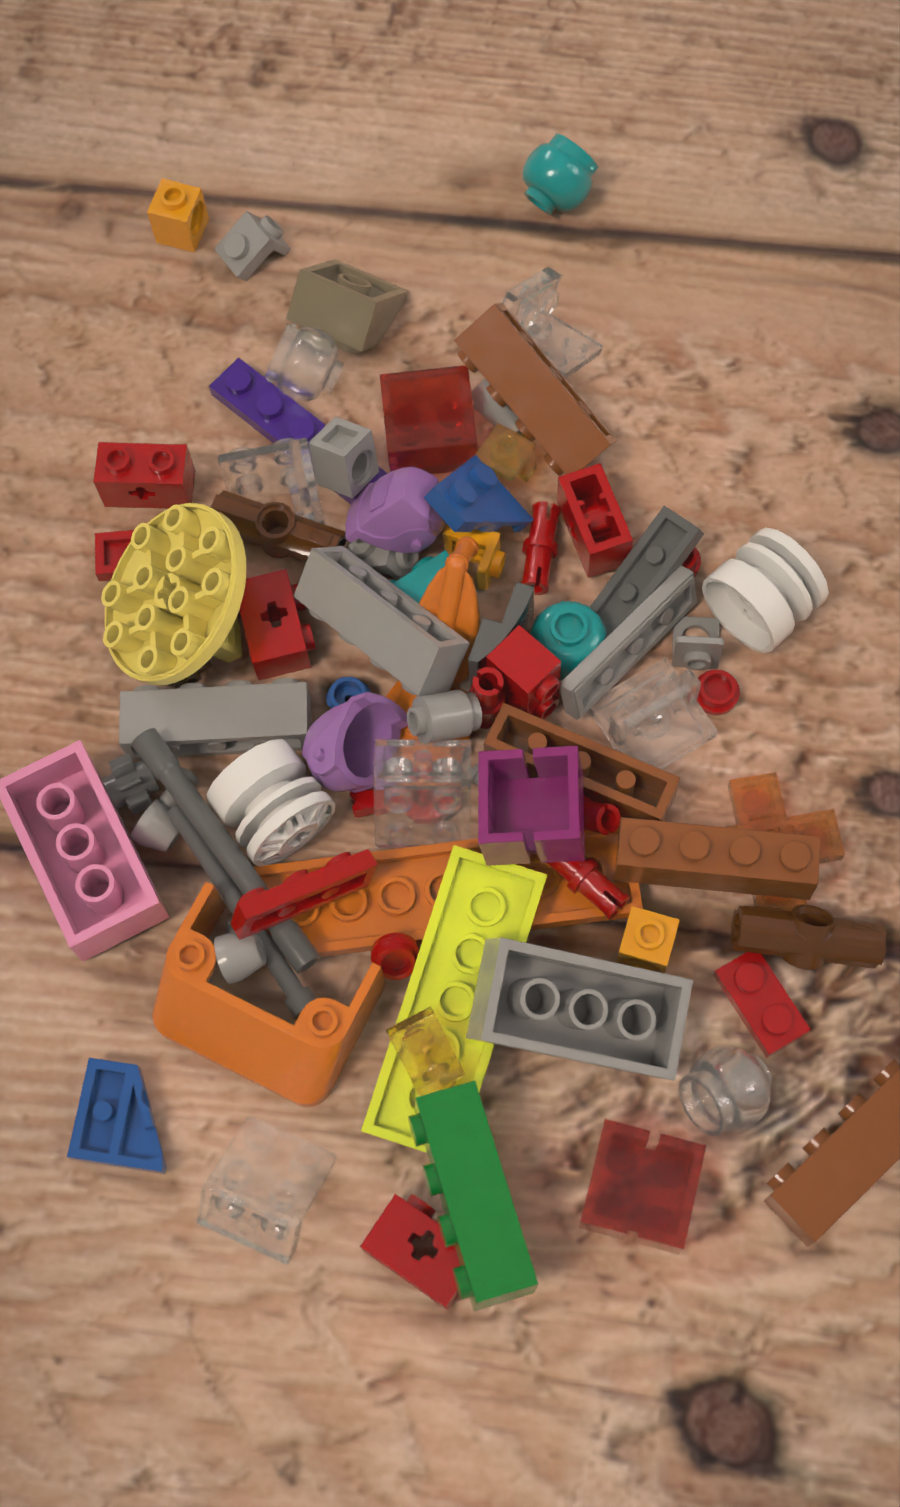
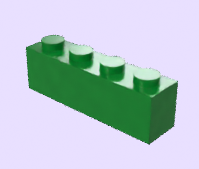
[408,1081,538,1311]

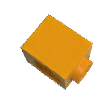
[147,178,209,253]
[616,906,680,973]

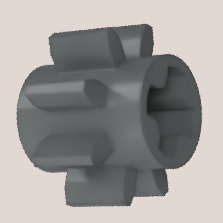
[102,753,160,815]

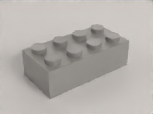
[466,937,693,1081]

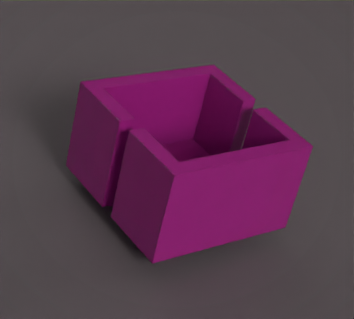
[478,746,585,866]

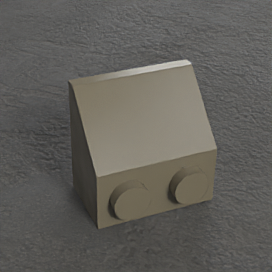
[286,259,409,354]

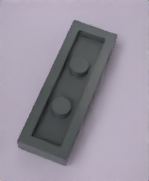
[590,506,704,636]

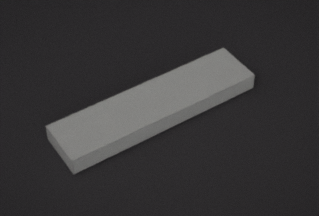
[560,565,697,720]

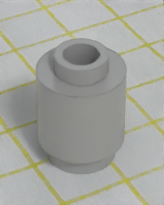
[407,689,482,744]

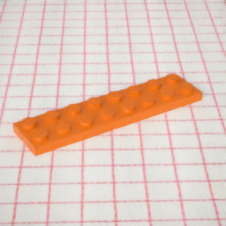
[254,824,643,961]

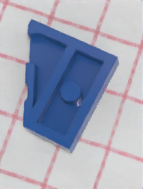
[423,455,534,532]
[67,1058,167,1174]

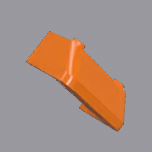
[152,882,386,1107]

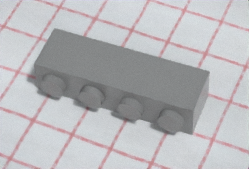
[294,546,470,696]
[119,678,312,760]

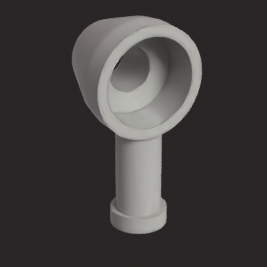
[130,767,199,852]
[214,917,267,984]

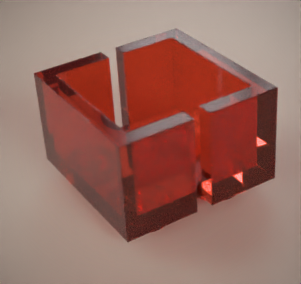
[379,365,478,474]
[579,1119,707,1255]

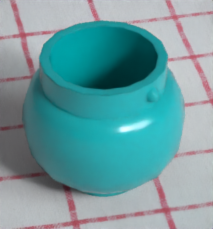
[522,133,598,215]
[530,601,607,681]

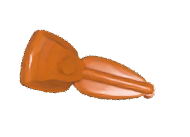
[386,536,480,776]

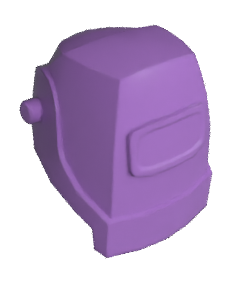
[345,467,447,553]
[302,692,408,793]

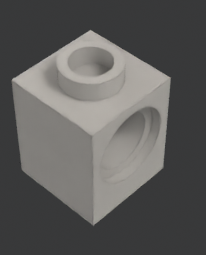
[308,417,379,498]

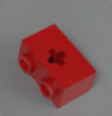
[93,442,196,509]
[557,463,633,578]
[239,569,316,681]
[486,625,561,720]
[360,1194,460,1310]

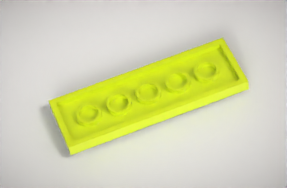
[361,845,548,1153]

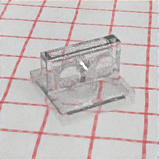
[588,657,718,769]

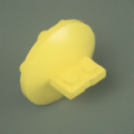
[101,503,246,685]

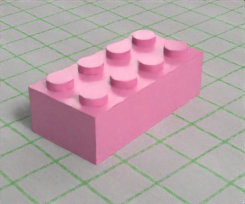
[0,740,170,962]

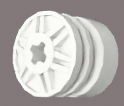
[702,528,829,653]
[207,739,336,867]

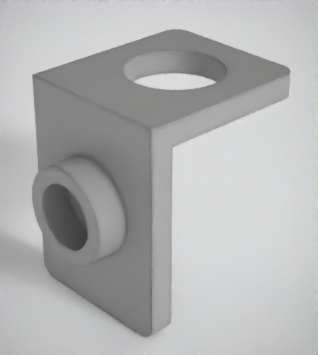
[672,616,724,670]

